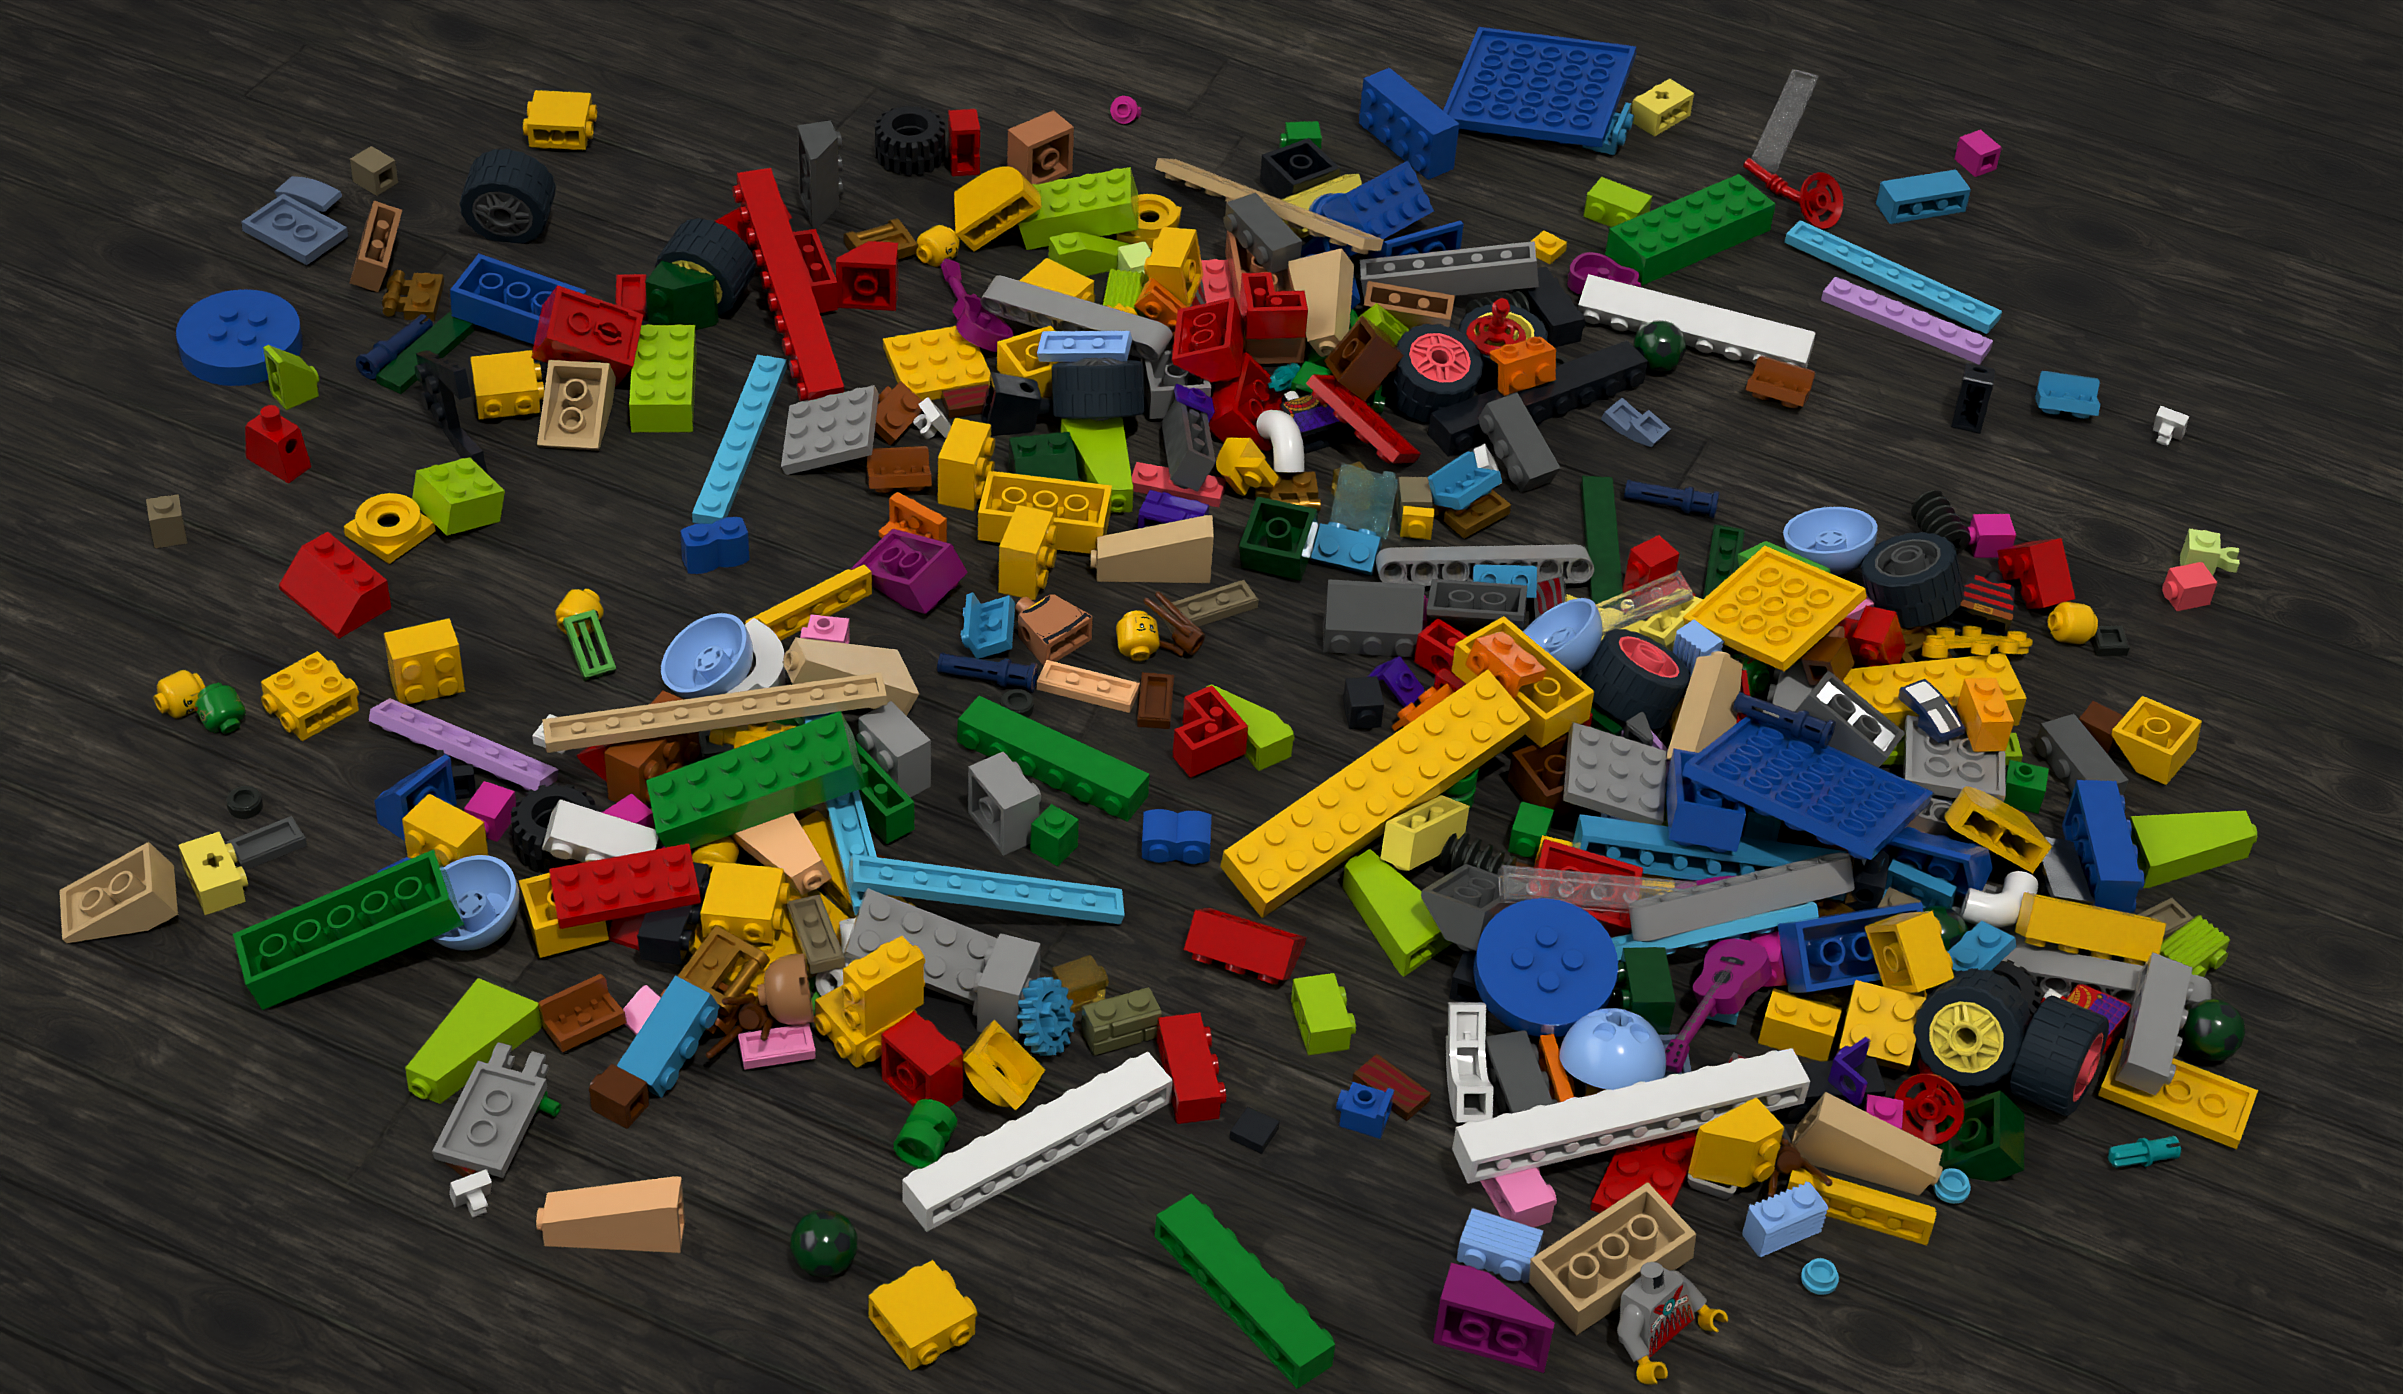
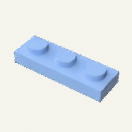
[1037,331,1132,362]

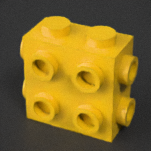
[523,90,597,150]
[1019,258,1095,303]
[471,350,544,420]
[261,651,359,741]
[700,862,790,944]
[842,935,925,1038]
[813,985,917,1068]
[868,1260,977,1371]

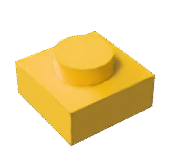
[1530,231,1567,264]
[1400,506,1434,540]

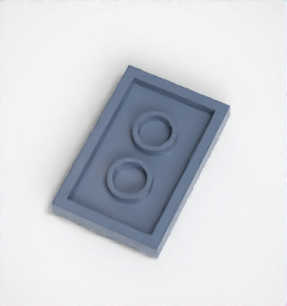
[241,194,348,265]

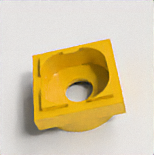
[1116,194,1182,248]
[343,493,436,564]
[963,1020,1045,1110]

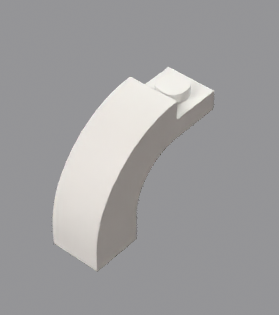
[726,618,785,694]
[1446,1003,1493,1122]

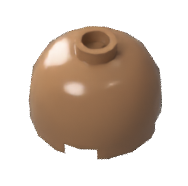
[757,953,814,1026]

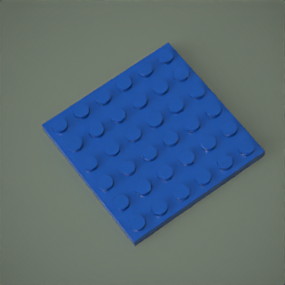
[1443,27,1636,148]
[1682,716,1934,860]

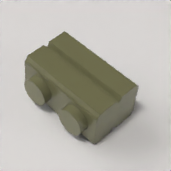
[1081,987,1162,1056]

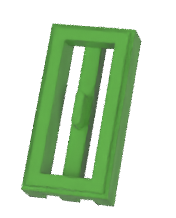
[563,609,616,681]

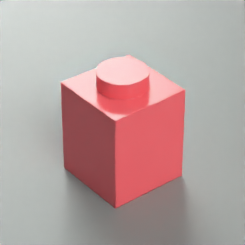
[2162,562,2217,611]

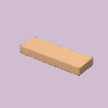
[1036,660,1140,713]

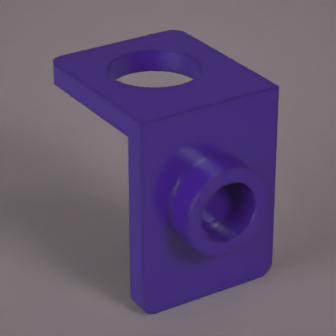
[1174,384,1215,422]
[1367,656,1425,708]
[1828,1037,1871,1106]

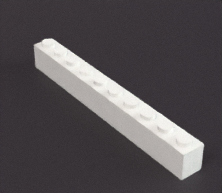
[1452,1048,1810,1184]

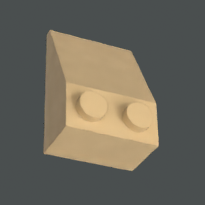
[537,360,616,451]
[60,842,178,943]

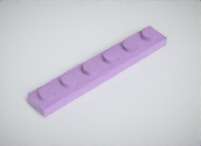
[1821,277,1993,365]
[369,698,559,791]

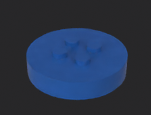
[176,289,303,386]
[1474,898,1618,1037]

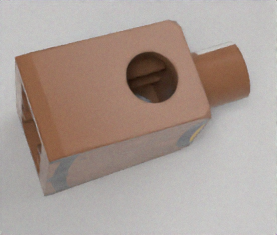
[1015,595,1093,666]

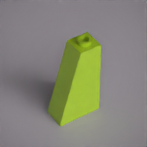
[1061,417,1133,513]
[2130,810,2257,888]
[1342,849,1453,977]
[405,978,542,1104]

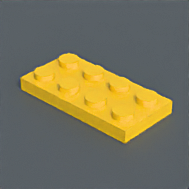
[2098,1038,2258,1149]

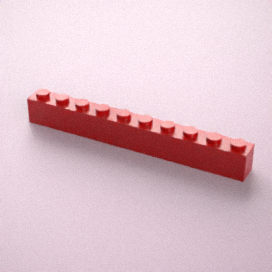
[732,168,844,402]

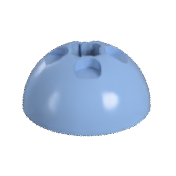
[1783,507,1877,576]
[1523,598,1603,674]
[661,613,753,699]
[431,855,520,950]
[1559,1008,1666,1090]

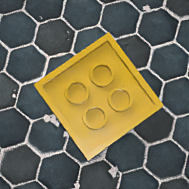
[883,326,991,401]

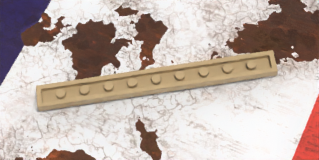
[1155,158,1384,254]
[542,672,887,753]

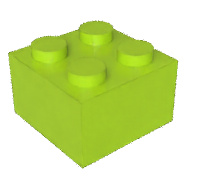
[412,457,505,536]

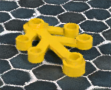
[1922,626,2033,658]

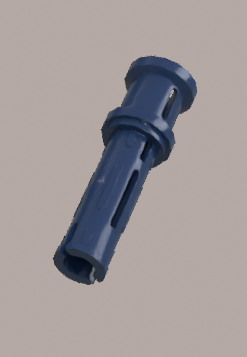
[356,314,433,379]
[1624,479,1720,519]
[937,653,1038,692]
[1733,692,1836,749]

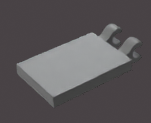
[432,1042,549,1178]

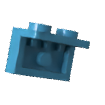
[1583,102,1634,155]
[2035,371,2100,418]
[1428,451,1502,510]
[1311,522,1382,576]
[1473,565,1537,605]
[961,593,1015,659]
[1882,859,1957,908]
[1947,921,2016,973]

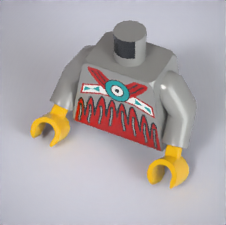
[1617,1262,1728,1385]

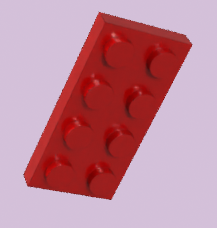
[1306,374,1421,464]
[549,843,701,929]
[1590,1129,1698,1213]

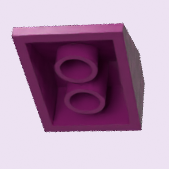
[851,529,968,614]
[1433,1263,1555,1373]

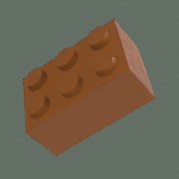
[604,690,701,808]

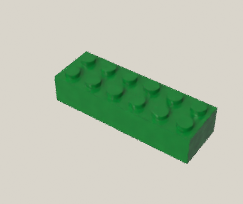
[1605,174,1776,286]
[646,711,866,849]
[233,849,464,1010]

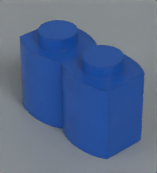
[680,517,750,574]
[1142,809,1212,864]

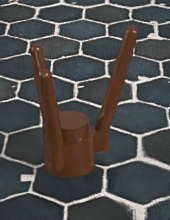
[1144,592,1206,657]
[706,993,776,1059]
[1768,1136,1833,1198]

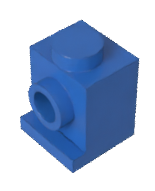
[1336,1082,1394,1139]

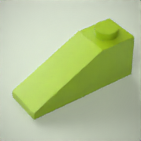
[1049,232,1130,276]
[1207,684,1294,771]

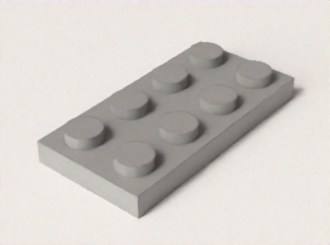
[843,888,997,1006]

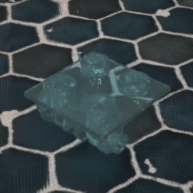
[1330,463,1399,539]

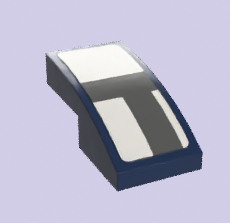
[1898,679,1965,743]

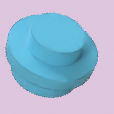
[1933,1168,1971,1204]
[1801,1258,1839,1295]

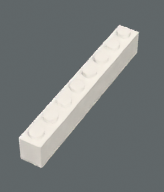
[1578,274,1816,369]
[902,1052,1173,1232]

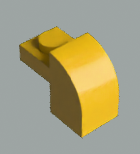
[1216,438,1279,496]

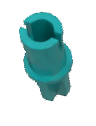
[1267,363,1301,392]
[2108,1136,2181,1168]

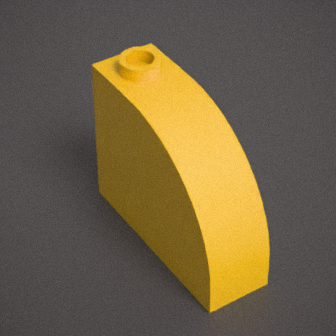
[954,166,1042,252]
[1944,786,2052,874]

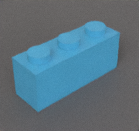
[1876,170,1971,224]
[617,976,720,1098]

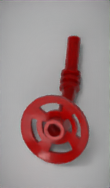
[1743,158,1843,229]
[1466,298,1526,356]
[1894,1045,1965,1144]

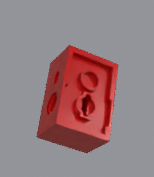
[531,285,644,386]

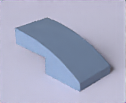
[274,176,342,212]
[1601,398,1671,447]

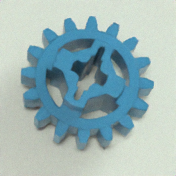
[1017,977,1075,1056]

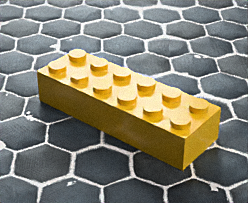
[1842,653,2027,731]

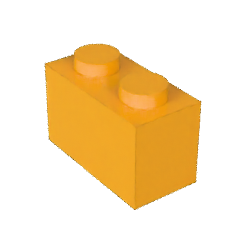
[1956,678,2014,752]

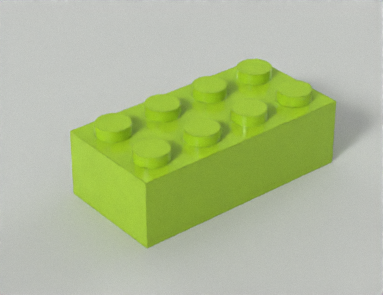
[1018,167,1139,250]
[629,324,697,432]

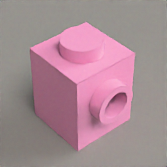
[800,615,850,644]

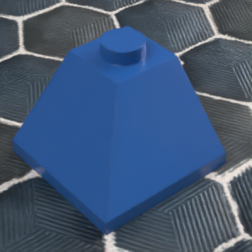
[374,754,457,841]

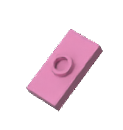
[738,1023,816,1070]

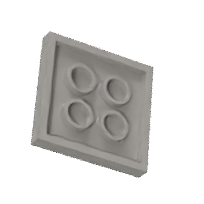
[781,385,879,475]
[1903,715,2006,802]
[1563,722,1667,825]

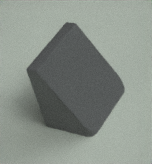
[1623,712,1654,746]

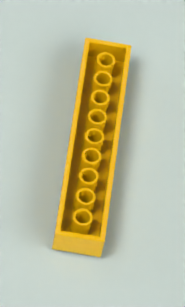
[1220,670,1531,918]

